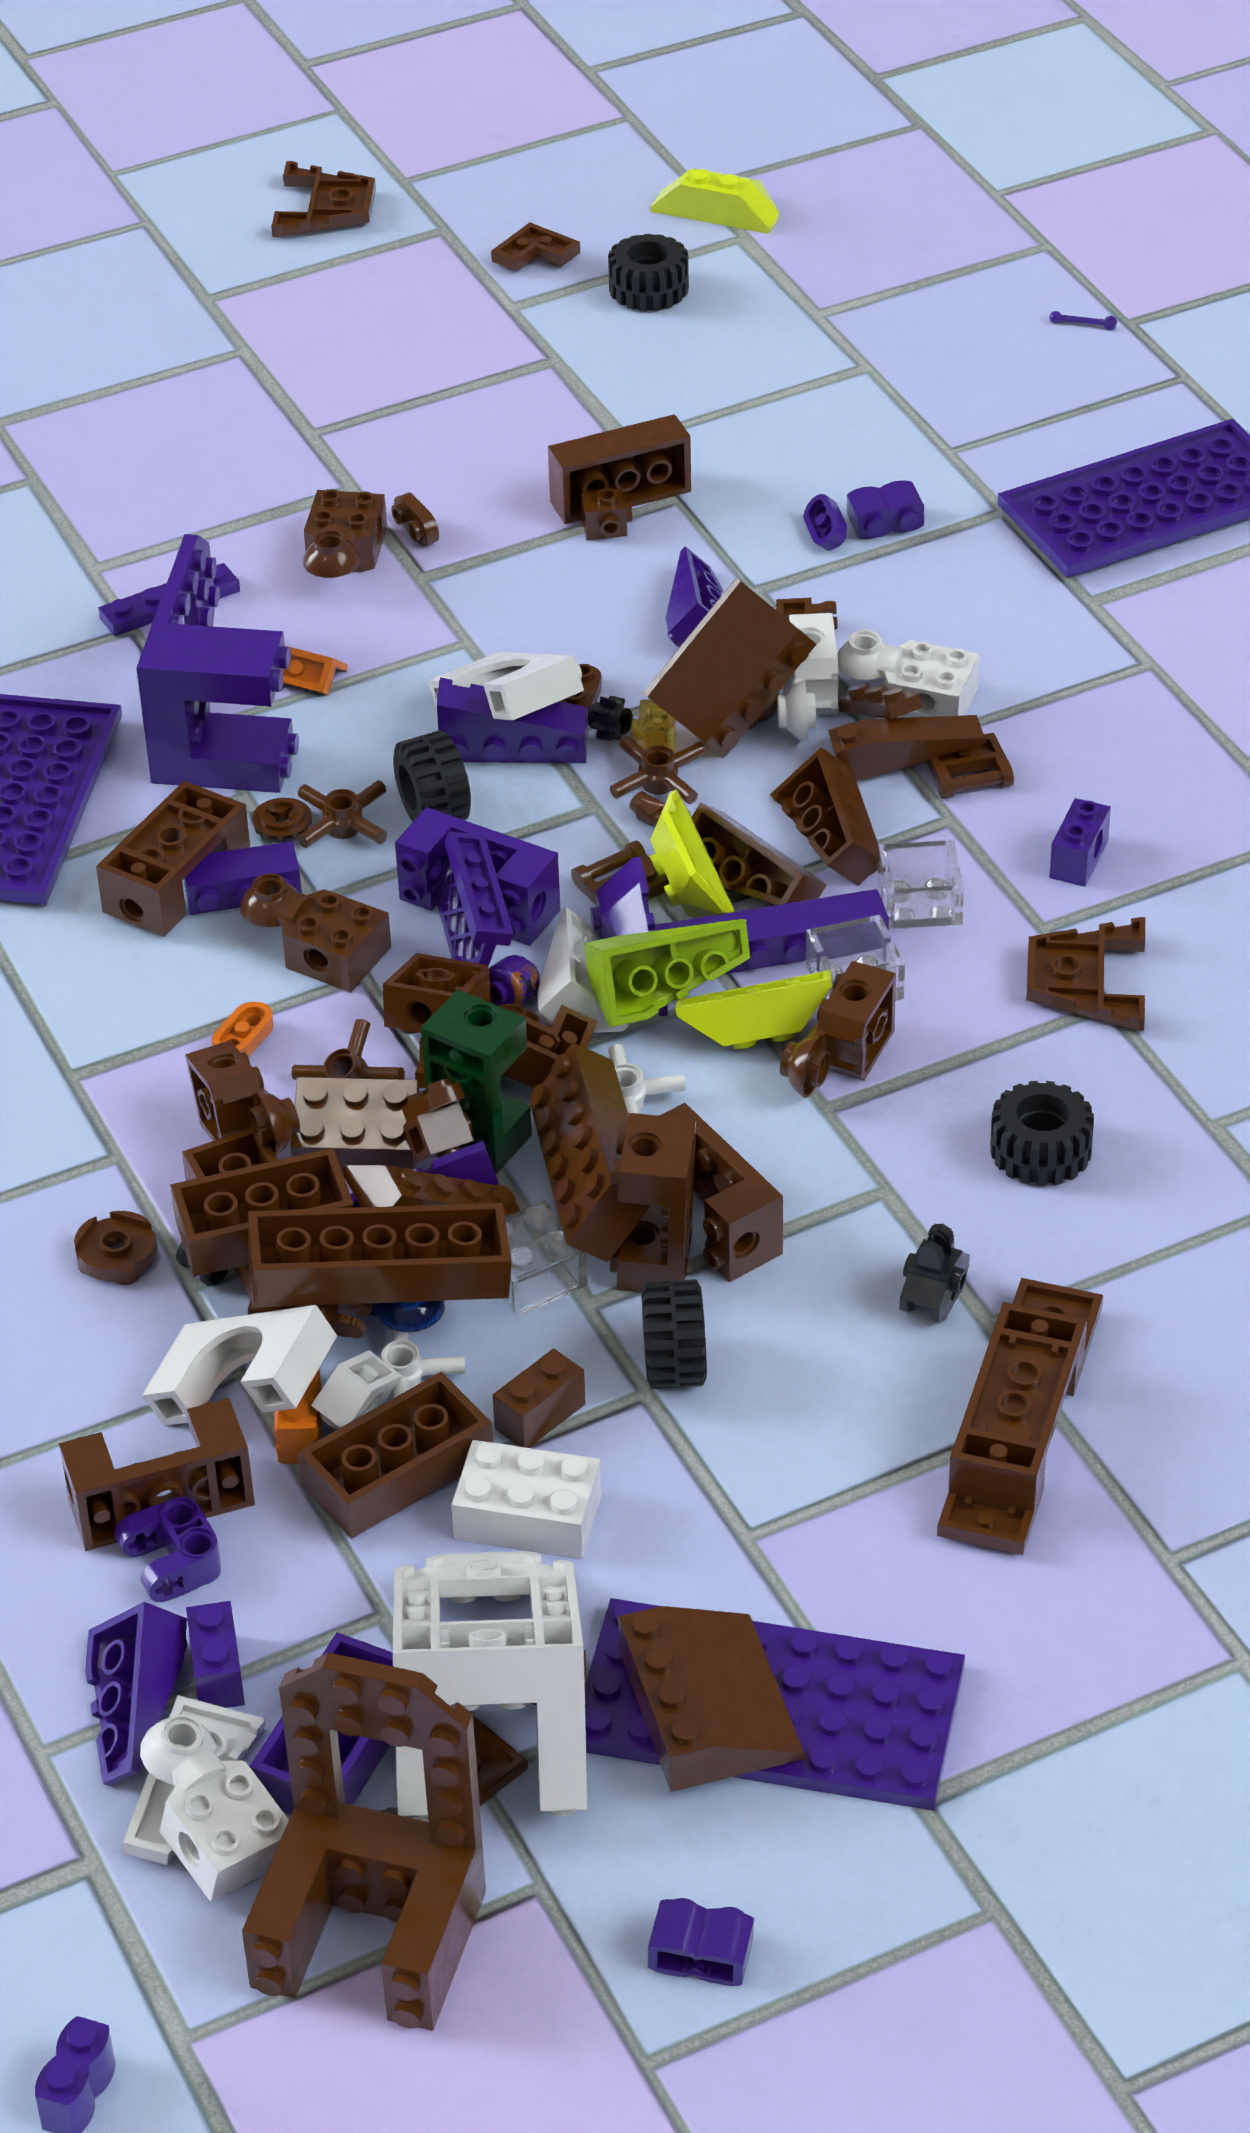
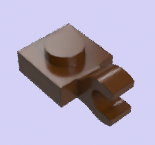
[776,597,838,630]

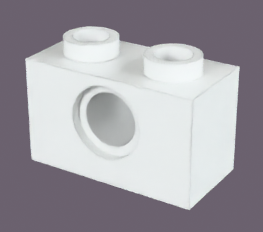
[311,1350,402,1429]

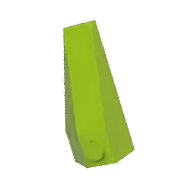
[584,919,750,1027]

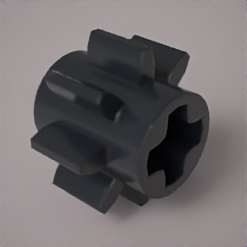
[588,695,633,742]

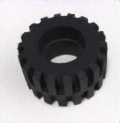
[608,234,689,311]
[393,730,471,822]
[990,1080,1094,1186]
[641,1279,707,1389]

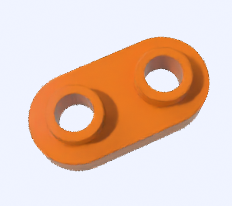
[212,1002,274,1057]

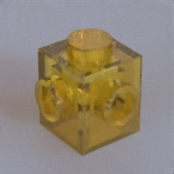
[631,700,677,754]

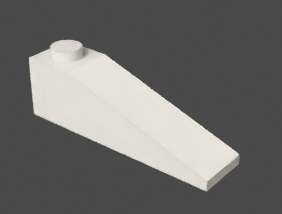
[538,906,628,1033]

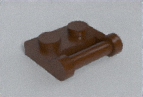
[926,733,1014,799]
[571,840,670,905]

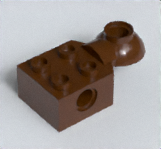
[303,489,387,578]
[240,873,391,993]
[383,953,541,1034]
[780,960,896,1098]
[185,1040,300,1155]

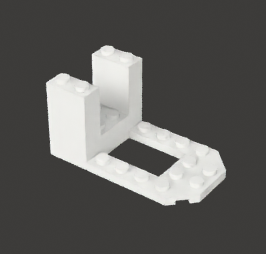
[393,1551,587,1821]

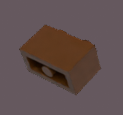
[492,1348,586,1448]

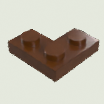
[491,222,581,271]

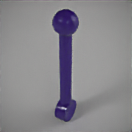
[1049,311,1117,330]

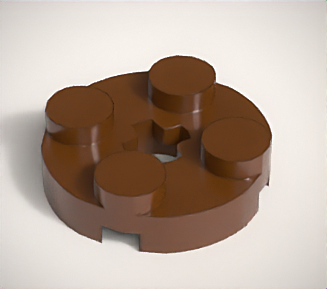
[74,1211,158,1285]

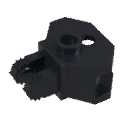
[899,1223,970,1322]

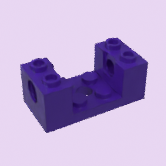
[395,807,561,946]

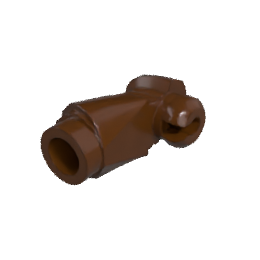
[629,791,691,826]

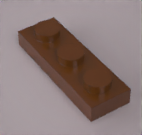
[838,683,923,719]

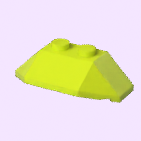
[651,169,779,234]
[650,789,735,918]
[675,969,833,1049]

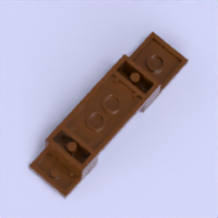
[937,1278,1103,1555]

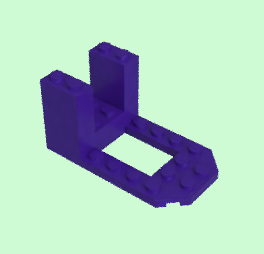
[136,534,299,793]

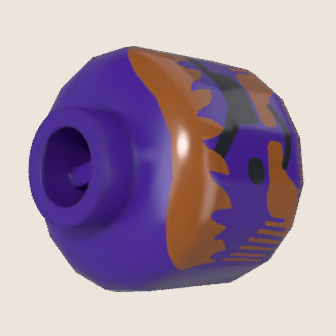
[488,955,540,1007]

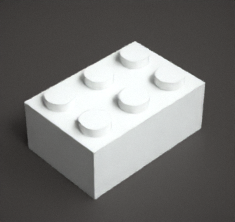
[451,1440,602,1559]

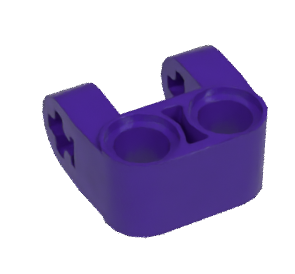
[114,1497,221,1602]

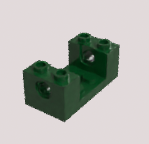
[421,989,532,1174]

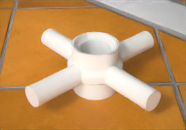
[608,1044,686,1115]
[337,1316,465,1398]

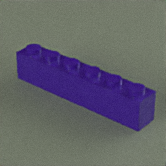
[655,889,889,974]

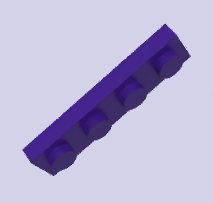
[98,562,240,637]

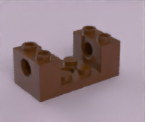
[96,781,250,937]
[659,1103,783,1282]
[610,1113,696,1292]
[59,1398,255,1551]

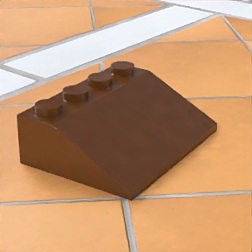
[643,577,817,758]
[618,1606,805,1792]

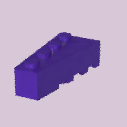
[437,677,588,763]

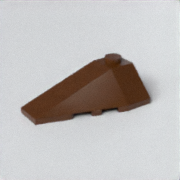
[828,715,986,781]

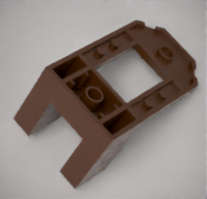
[242,1652,486,2031]

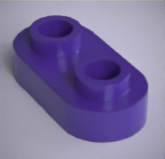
[803,494,847,551]

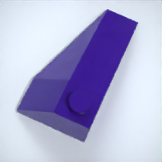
[665,546,724,648]
[590,857,668,1017]
[85,1601,187,1786]

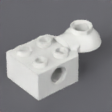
[777,613,838,741]
[837,630,979,718]
[140,1715,289,1902]

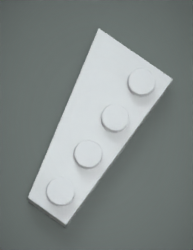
[122,1695,266,1865]

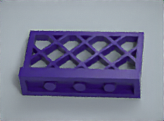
[436,831,514,967]

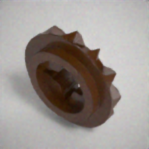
[252,797,312,843]

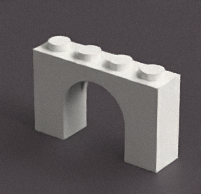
[428,652,584,720]
[142,1305,337,1426]

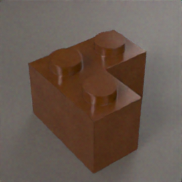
[502,1005,597,1089]

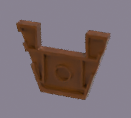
[271,161,376,237]
[1026,917,1146,1031]

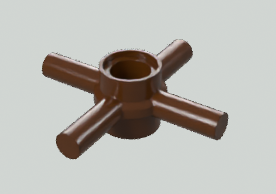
[610,736,707,804]
[298,780,388,848]
[291,1019,405,1080]

